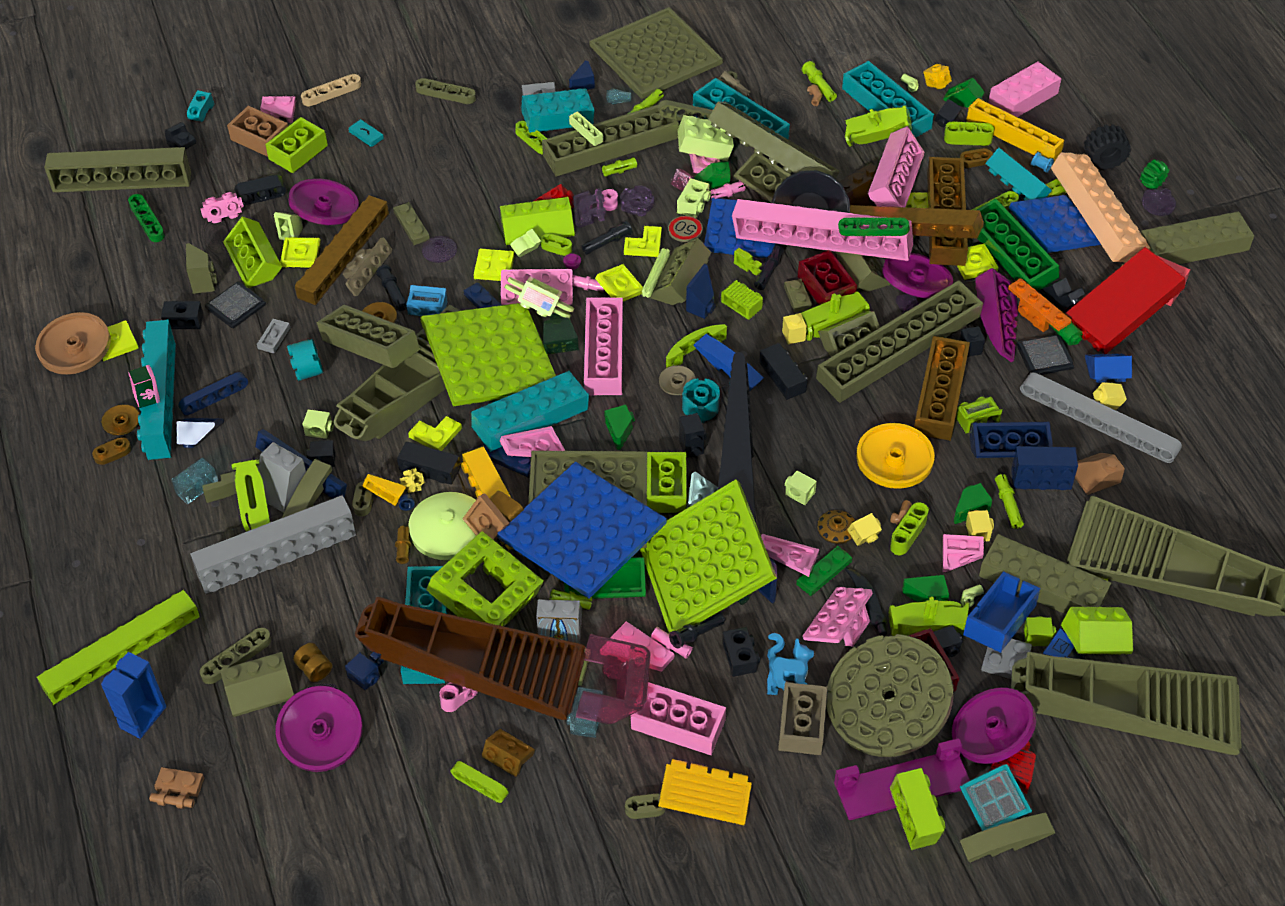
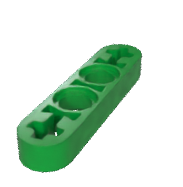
[128,194,165,242]
[838,218,910,236]

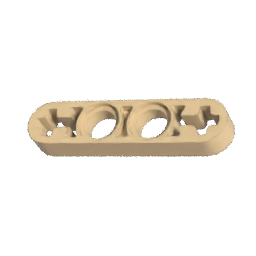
[301,74,361,106]

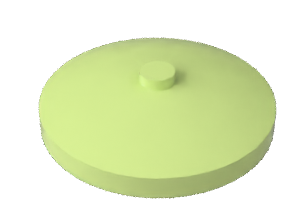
[409,492,476,560]

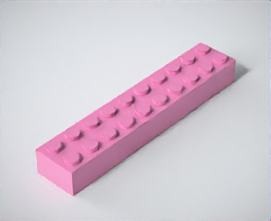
[732,199,913,261]

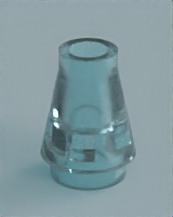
[607,88,631,105]

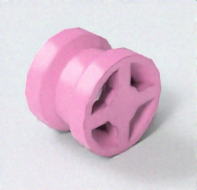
[601,189,618,211]

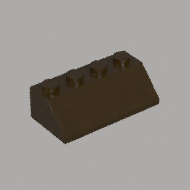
[839,163,877,206]

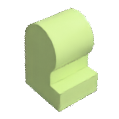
[510,229,541,257]

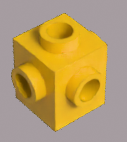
[923,64,952,89]

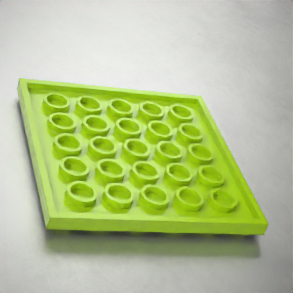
[421,303,556,406]
[640,480,777,634]

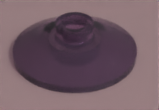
[422,236,457,263]

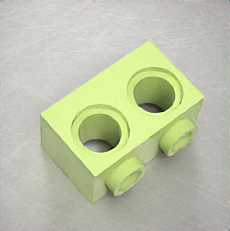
[677,178,711,218]

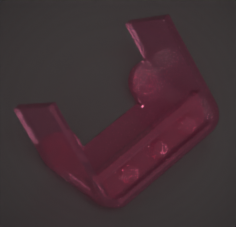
[575,634,651,724]

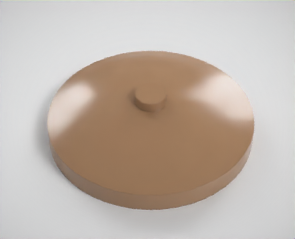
[35,313,111,374]

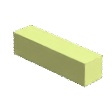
[569,111,603,146]

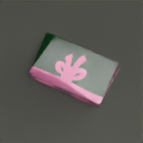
[128,365,160,408]

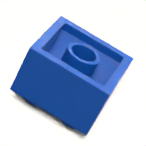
[1085,353,1132,383]

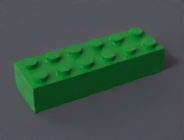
[977,198,1059,291]

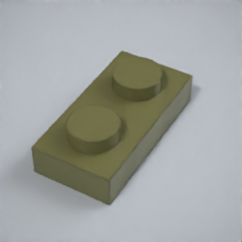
[784,279,812,312]

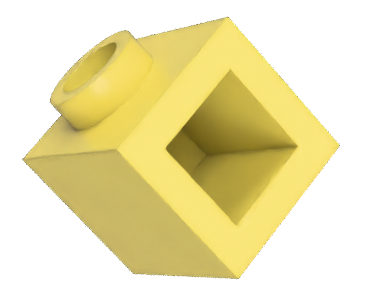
[782,313,807,345]
[1093,382,1127,410]
[966,510,994,541]
[847,513,882,546]

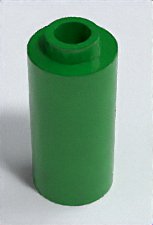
[1049,309,1083,346]

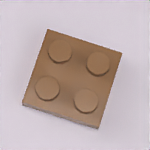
[462,493,509,541]

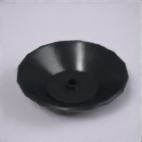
[771,170,850,249]

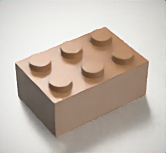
[227,106,288,157]

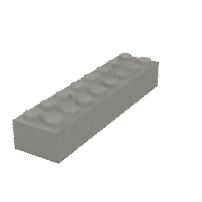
[190,495,356,594]

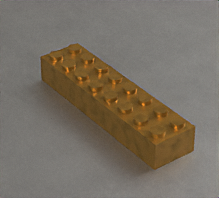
[927,157,968,266]

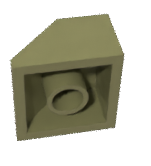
[186,243,217,294]

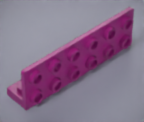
[834,738,970,820]

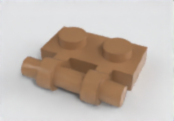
[150,767,204,809]

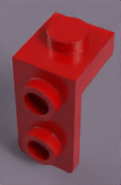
[533,184,575,209]

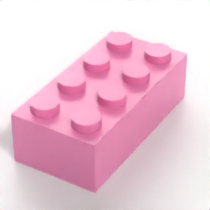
[988,62,1061,117]
[631,682,726,755]

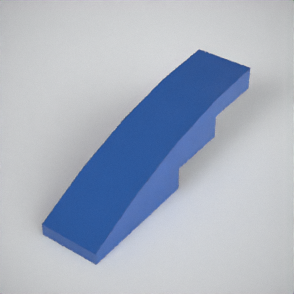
[693,334,763,391]

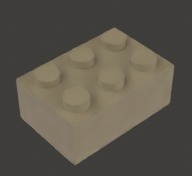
[778,682,827,755]

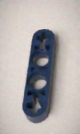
[178,372,248,415]

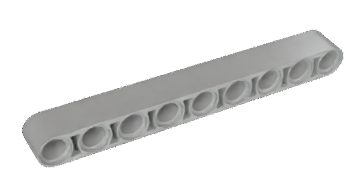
[1020,373,1182,463]

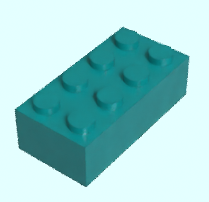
[521,88,594,133]

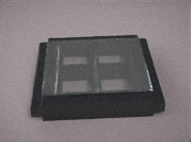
[205,281,266,329]
[1017,334,1074,375]

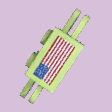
[505,276,574,319]

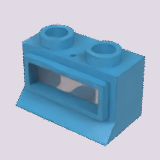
[407,285,447,316]

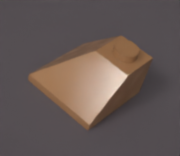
[1075,453,1125,495]

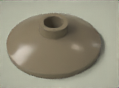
[659,366,696,395]

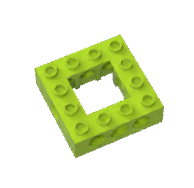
[426,531,544,627]

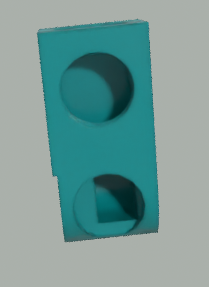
[187,90,215,122]

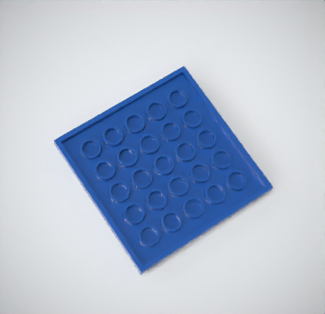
[497,462,667,599]

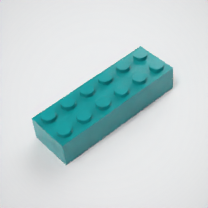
[842,61,934,138]
[693,78,790,139]
[471,371,589,452]
[401,566,449,684]

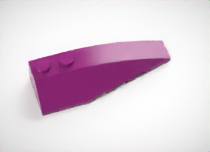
[975,268,1018,362]

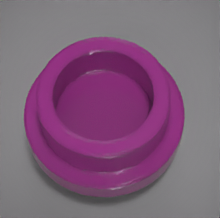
[563,254,581,270]

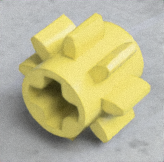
[400,468,425,493]

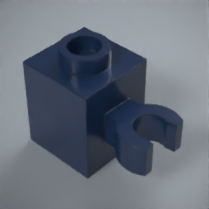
[345,652,384,691]

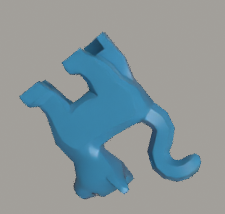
[767,633,814,695]

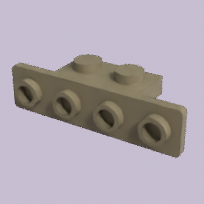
[342,238,392,296]

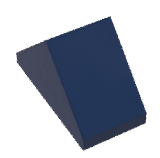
[569,60,595,90]

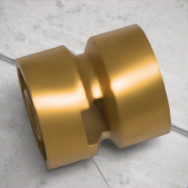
[293,643,332,682]

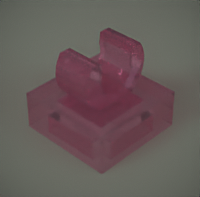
[671,169,693,192]

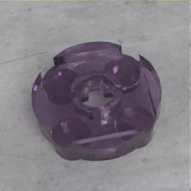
[620,186,654,217]

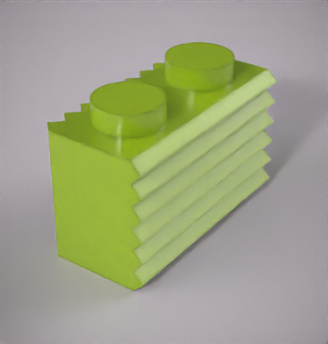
[721,280,763,320]

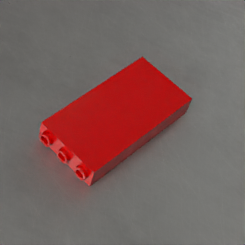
[1065,247,1185,354]

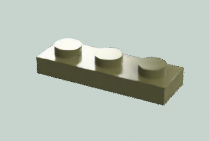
[393,202,430,245]

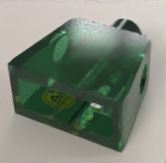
[543,313,579,355]

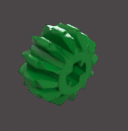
[1140,160,1169,189]

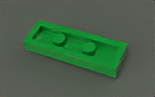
[796,546,852,596]

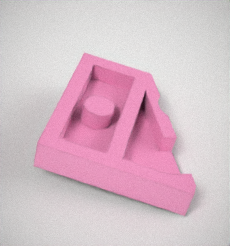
[261,96,296,123]
[942,534,984,573]

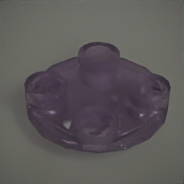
[1142,189,1176,216]

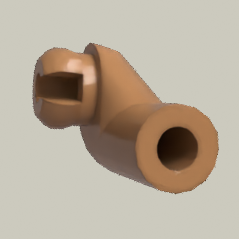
[807,84,823,106]
[890,500,912,525]

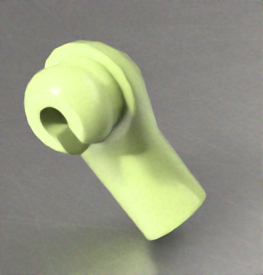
[901,74,919,92]

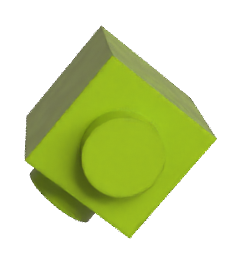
[1023,616,1056,646]

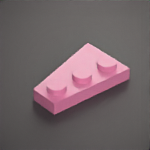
[500,426,565,457]
[761,534,819,577]
[600,621,674,672]

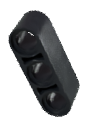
[234,175,286,205]

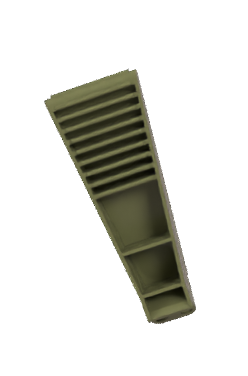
[334,305,461,441]
[1067,496,1285,617]
[1011,652,1241,755]

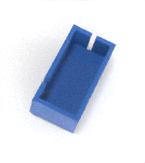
[963,571,1040,653]
[101,652,167,739]

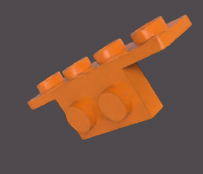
[1008,278,1072,332]

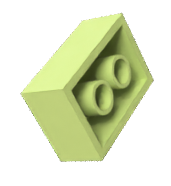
[678,115,734,161]

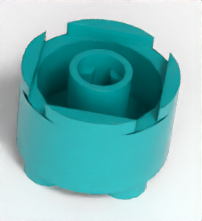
[287,339,323,381]
[682,378,720,423]

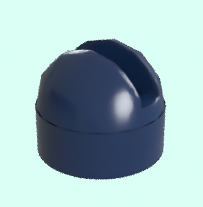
[398,493,415,511]

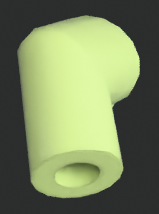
[960,584,984,608]

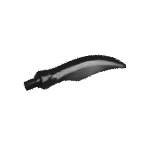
[845,567,887,636]

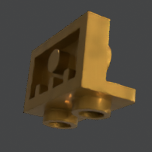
[482,729,535,777]

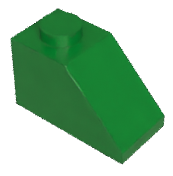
[943,78,984,108]
[694,162,730,190]
[605,405,635,450]
[954,483,992,525]
[902,575,949,602]

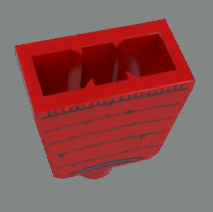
[990,742,1036,794]

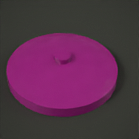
[288,179,359,225]
[882,253,953,298]
[276,686,363,772]
[952,688,1036,764]

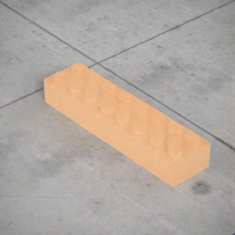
[1051,152,1150,263]

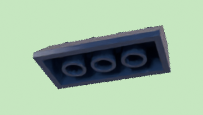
[970,422,1053,458]

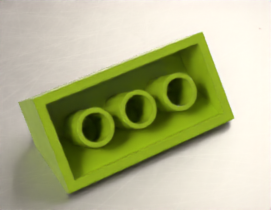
[500,197,575,245]
[223,216,282,288]

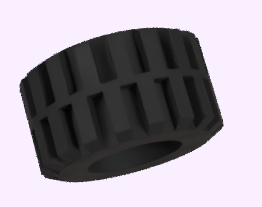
[1084,125,1131,170]

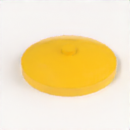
[856,423,935,488]

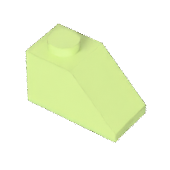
[274,212,303,240]

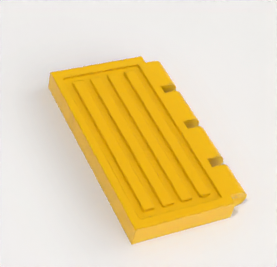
[658,759,752,825]

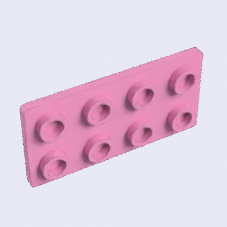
[501,269,573,305]
[803,587,873,647]

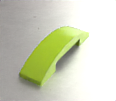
[666,324,727,368]

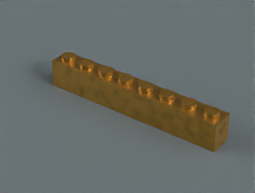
[295,195,389,305]
[850,205,984,239]

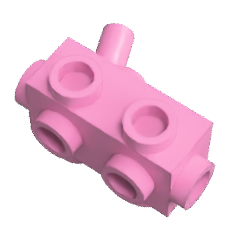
[200,192,244,223]

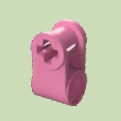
[439,682,478,712]

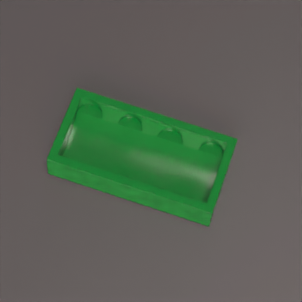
[564,558,646,599]

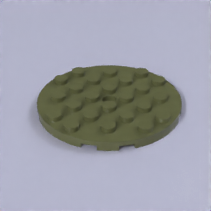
[826,634,954,757]

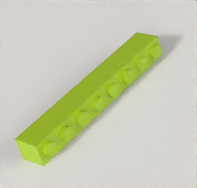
[37,590,200,705]

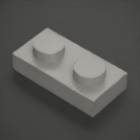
[257,319,290,353]

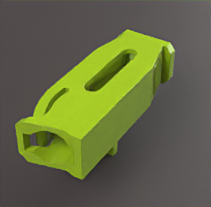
[845,105,912,147]
[801,291,870,341]
[232,460,270,532]
[888,597,969,636]

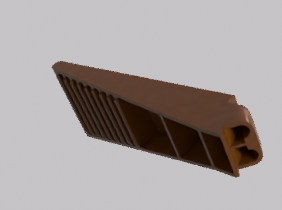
[355,597,586,720]

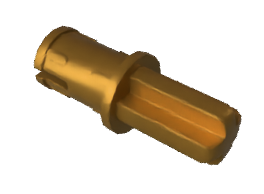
[395,526,411,564]

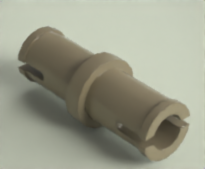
[719,71,751,97]

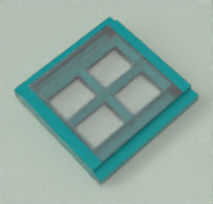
[960,764,1032,831]

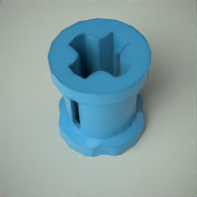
[1031,152,1054,173]

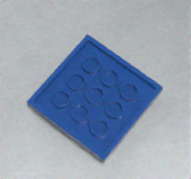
[1009,195,1101,253]
[704,198,775,258]

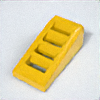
[362,474,406,506]

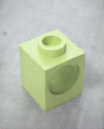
[303,410,334,439]
[785,471,817,505]

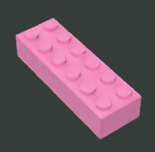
[868,127,925,207]
[584,298,623,395]

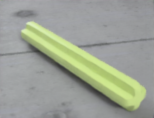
[642,248,670,298]

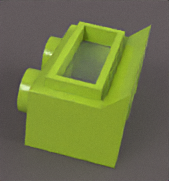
[956,397,1003,433]

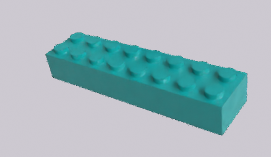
[137,320,176,460]

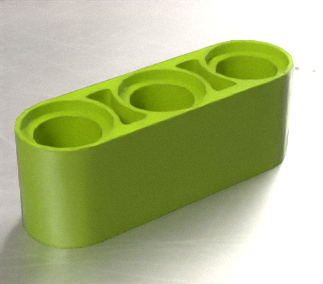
[944,122,994,146]
[890,503,929,555]

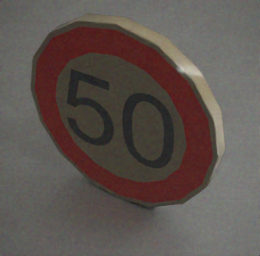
[668,216,703,242]

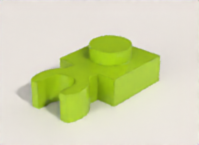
[734,248,762,276]

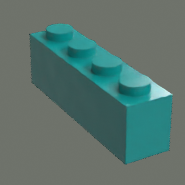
[985,147,1052,200]

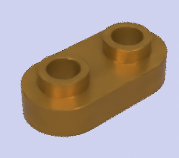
[960,148,993,168]
[92,438,131,465]

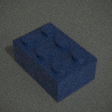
[1011,446,1078,490]

